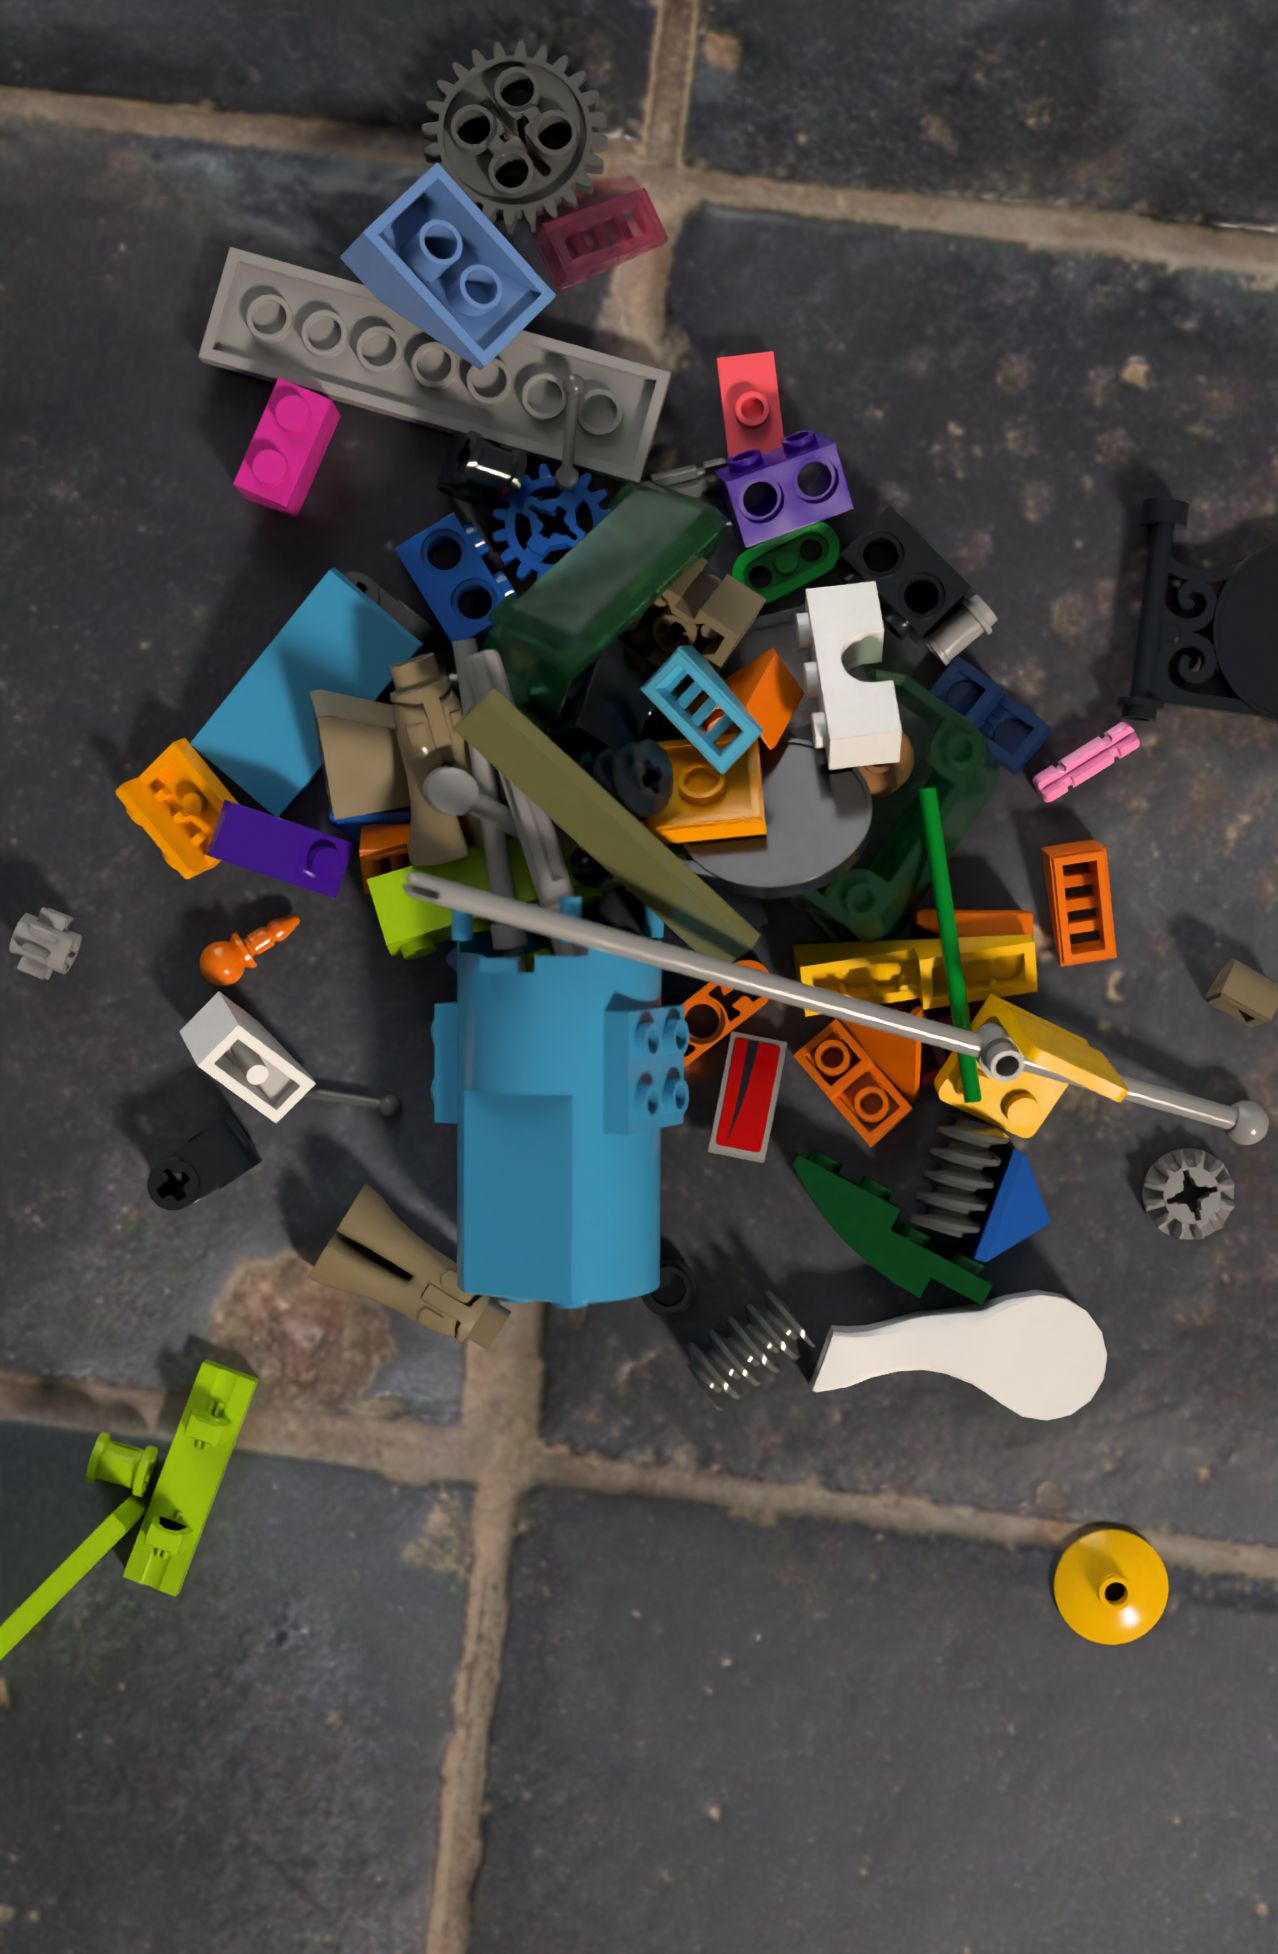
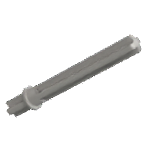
[465,649,589,956]

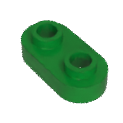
[732,521,840,607]

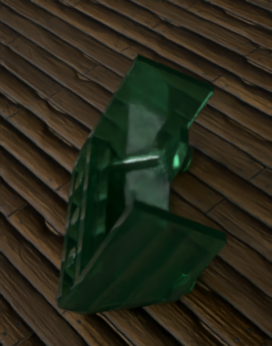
[480,480,731,729]
[793,669,1000,943]

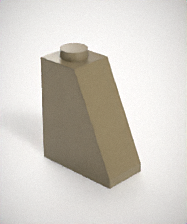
[309,689,444,820]

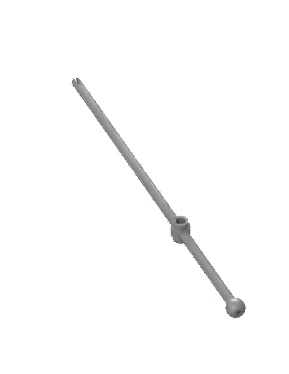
[403,872,1269,1145]

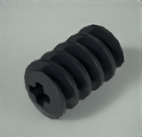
[551,739,674,828]

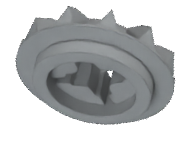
[1142,1148,1235,1240]

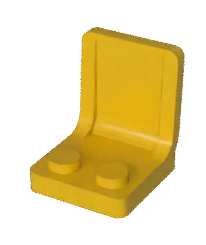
[934,994,1129,1138]

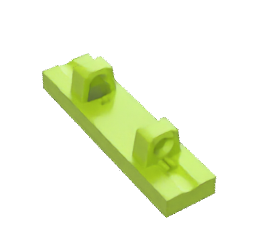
[122,1359,259,1597]

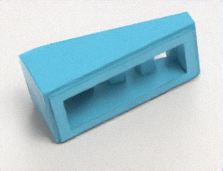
[640,645,764,774]

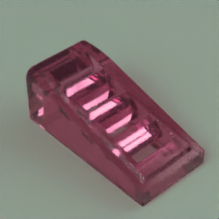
[537,188,668,290]

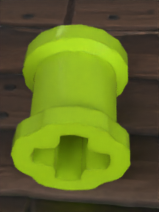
[86,1432,158,1498]

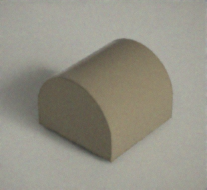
[1204,958,1278,1028]

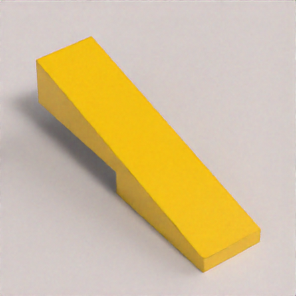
[793,934,1038,1017]

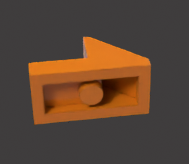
[687,647,805,750]

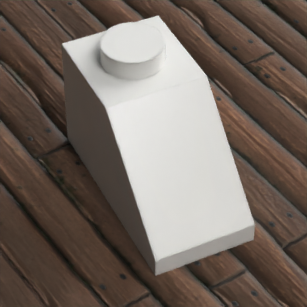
[179,991,316,1124]

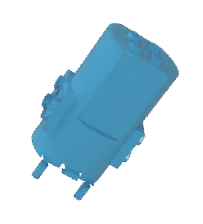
[431,897,689,1308]

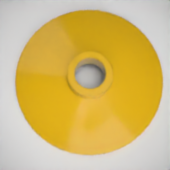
[1053,1529,1169,1645]

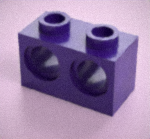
[714,430,854,548]

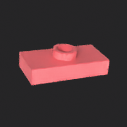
[716,351,784,459]

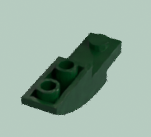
[790,1148,993,1305]

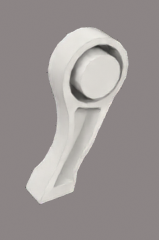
[809,1290,1107,1421]

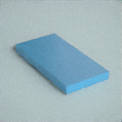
[190,568,423,818]

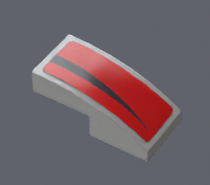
[708,1031,787,1163]

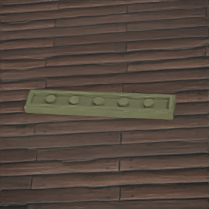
[453,688,761,962]

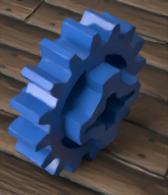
[492,463,616,591]

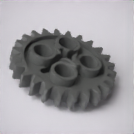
[422,40,608,234]

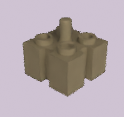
[606,535,766,700]

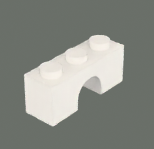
[795,581,902,770]

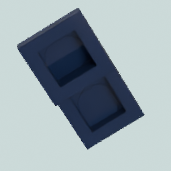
[922,656,1052,777]

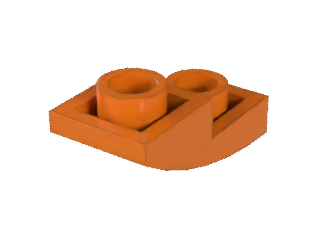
[793,1019,914,1148]

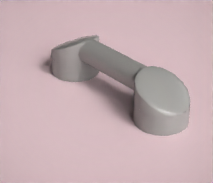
[423,767,575,864]

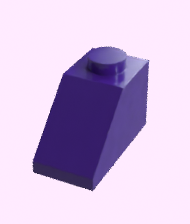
[206,800,354,898]

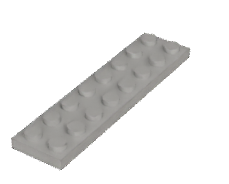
[198,247,671,483]

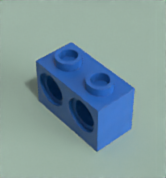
[394,512,519,644]

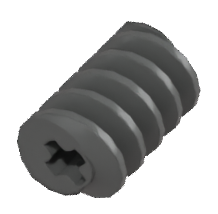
[908,1111,1010,1238]
[688,1290,815,1412]

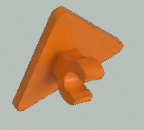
[834,1002,927,1103]

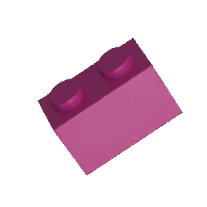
[233,377,341,520]

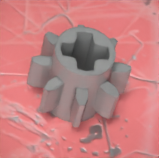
[9,907,82,980]

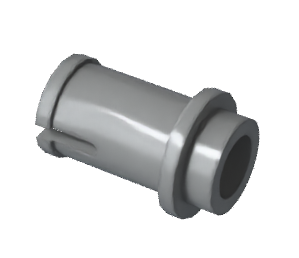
[922,594,998,666]

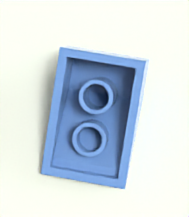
[340,162,557,370]

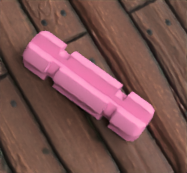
[1032,721,1140,802]

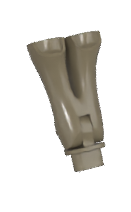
[389,653,513,866]
[307,1183,511,1350]

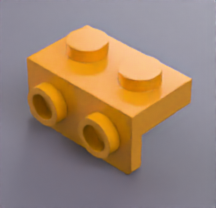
[115,738,240,879]

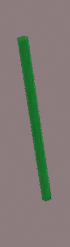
[918,787,982,1103]

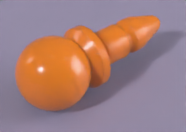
[199,914,300,986]

